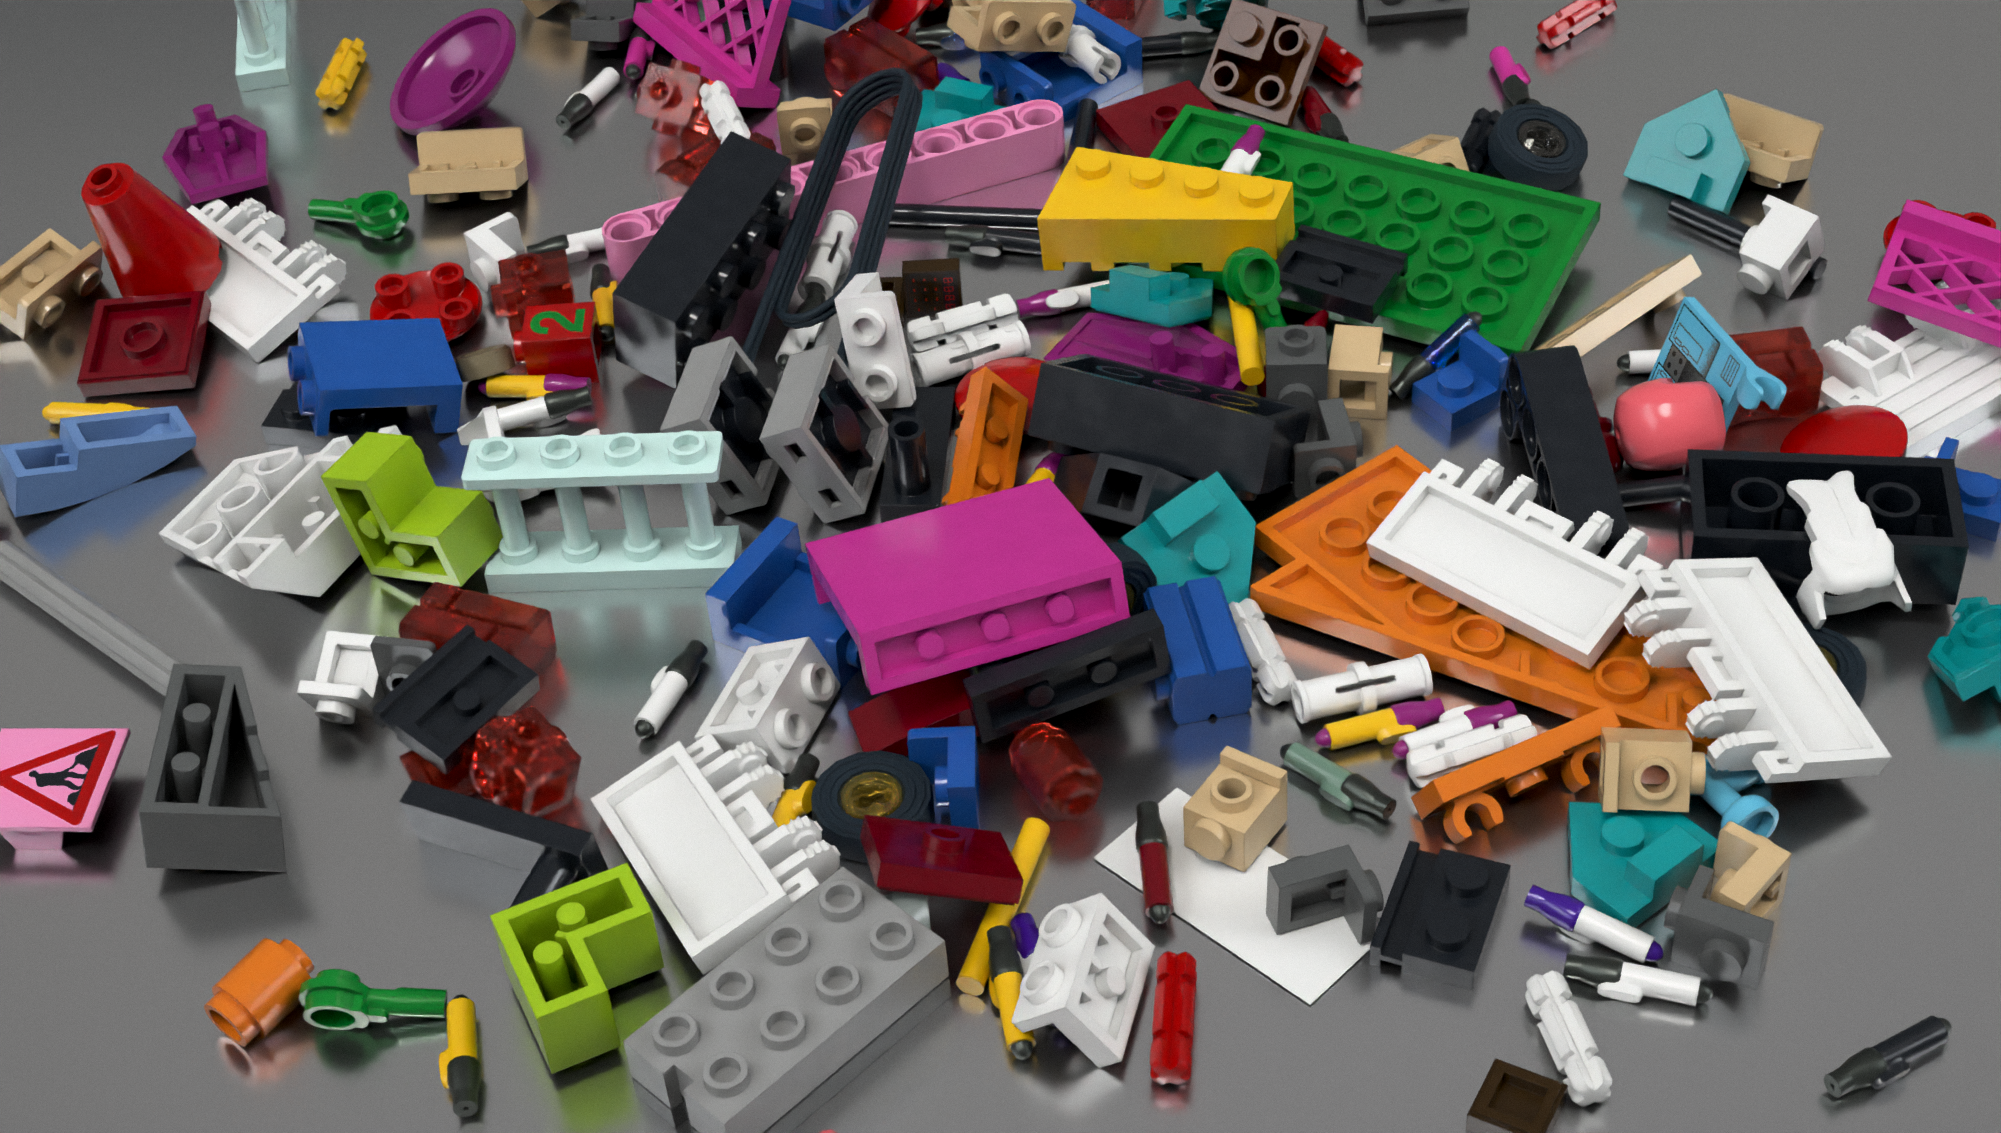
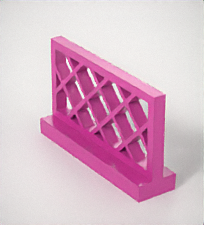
[633,0,791,109]
[1867,199,2001,348]

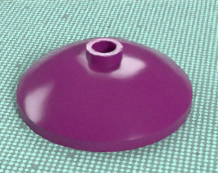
[390,8,516,135]

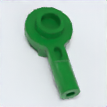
[308,190,410,239]
[1222,247,1287,332]
[298,969,448,1030]

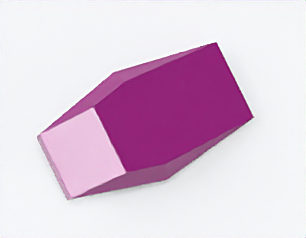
[162,104,268,204]
[1044,312,1248,392]

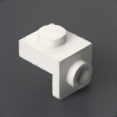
[464,212,527,307]
[297,630,388,724]

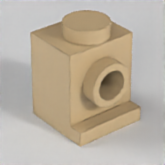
[1327,324,1393,420]
[1598,727,1706,813]
[1183,746,1288,873]

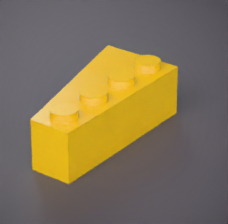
[1037,147,1295,272]

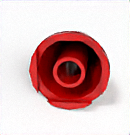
[81,163,223,298]

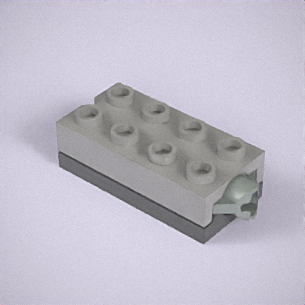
[623,866,951,1133]

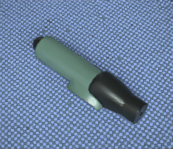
[1280,742,1397,820]

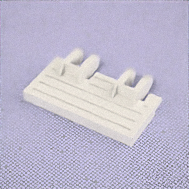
[186,197,348,364]
[1813,280,2001,458]
[1366,458,1663,669]
[1623,557,1892,783]
[591,732,841,975]

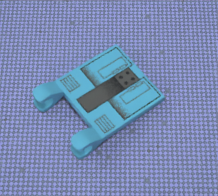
[1648,297,1787,432]

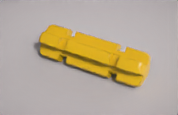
[315,38,367,110]

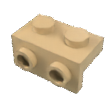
[947,0,1076,53]
[1723,93,1824,188]
[408,127,528,203]
[0,228,103,340]

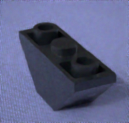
[1053,452,1195,535]

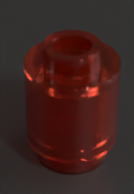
[1009,722,1103,822]

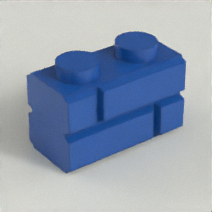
[1143,576,1252,725]

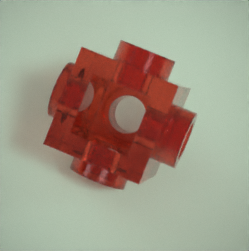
[634,59,714,139]
[490,249,576,339]
[469,705,582,818]

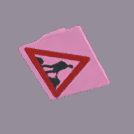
[0,728,131,849]

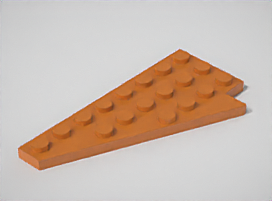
[1250,445,1718,754]

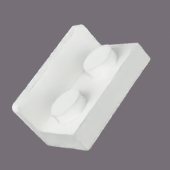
[834,272,917,409]
[694,637,840,774]
[1011,893,1155,1068]

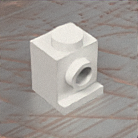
[1737,194,1826,300]

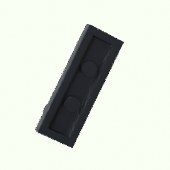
[879,387,956,523]
[962,608,1172,743]
[399,780,609,908]

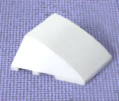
[159,425,402,597]

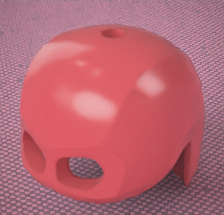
[1613,378,1726,472]

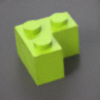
[320,432,503,587]
[490,863,665,1074]

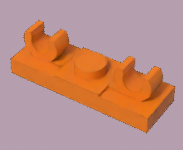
[942,366,1029,506]
[1411,704,1621,845]

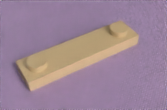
[1534,254,1702,357]

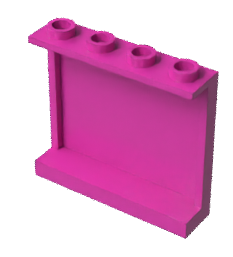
[805,478,1130,695]

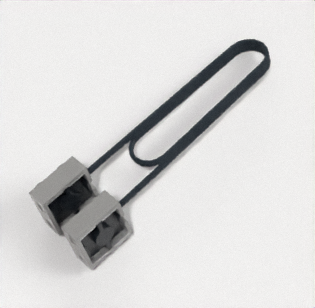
[660,67,923,524]

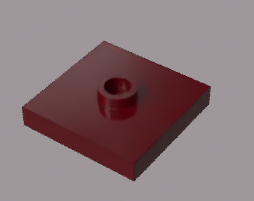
[1096,80,1220,158]
[77,290,212,397]
[860,815,1024,906]

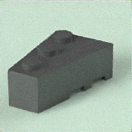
[138,664,287,872]

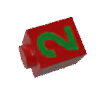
[514,301,604,383]

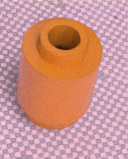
[204,938,314,1047]

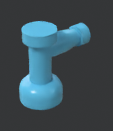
[1690,754,1779,838]

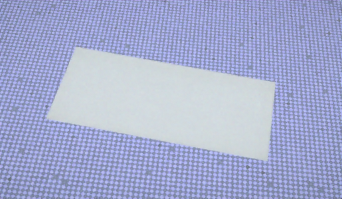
[1094,788,1380,1005]

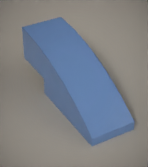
[0,405,197,517]

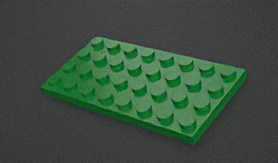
[1116,104,1601,358]

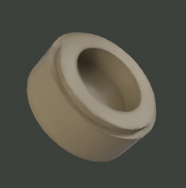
[455,344,516,382]

